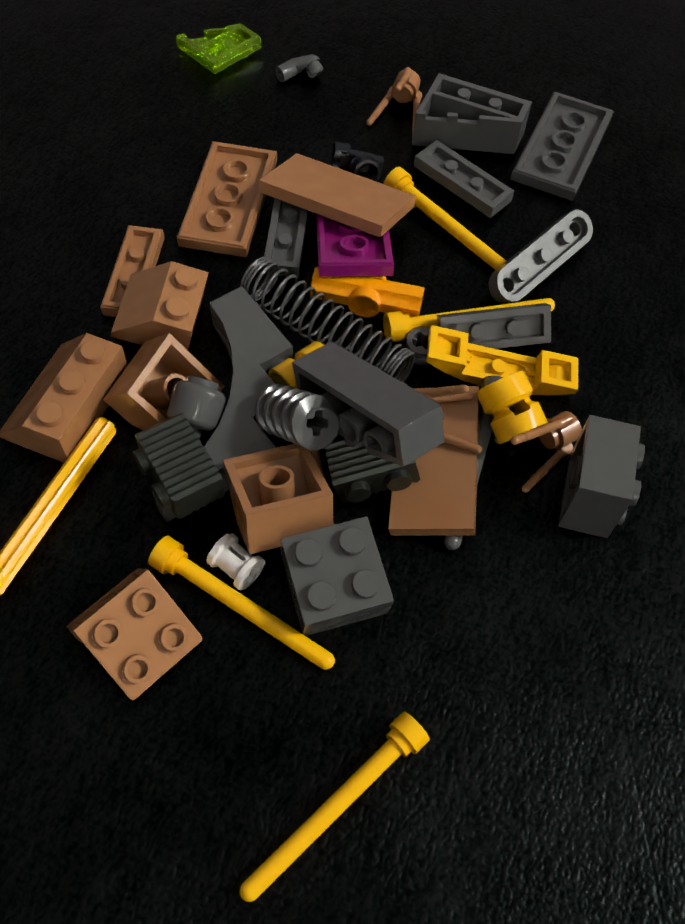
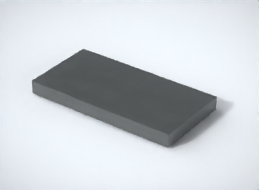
[510,92,614,201]

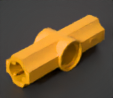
[310,266,425,318]

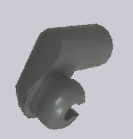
[275,54,323,82]

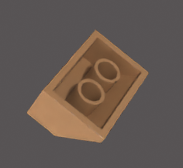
[0,333,128,463]

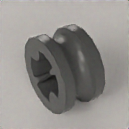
[405,327,430,365]

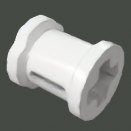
[206,533,265,591]

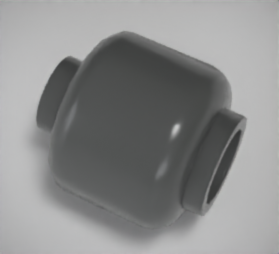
[166,375,226,439]

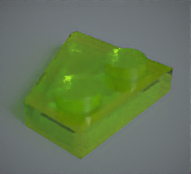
[176,23,262,74]

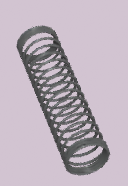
[240,257,416,382]

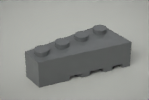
[292,342,445,467]

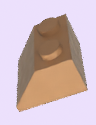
[111,261,209,350]
[103,333,224,430]
[223,444,333,555]

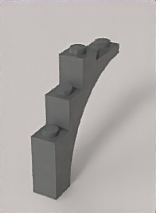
[152,286,293,523]

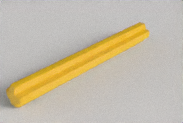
[0,417,116,595]

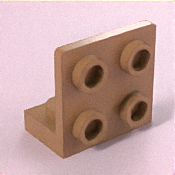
[66,568,202,700]

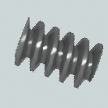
[255,383,340,451]

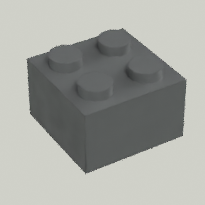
[558,415,645,538]
[280,516,394,636]

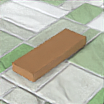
[100,225,165,317]

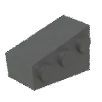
[412,73,532,154]

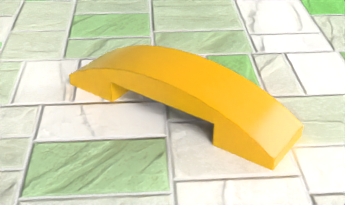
[426,325,578,395]

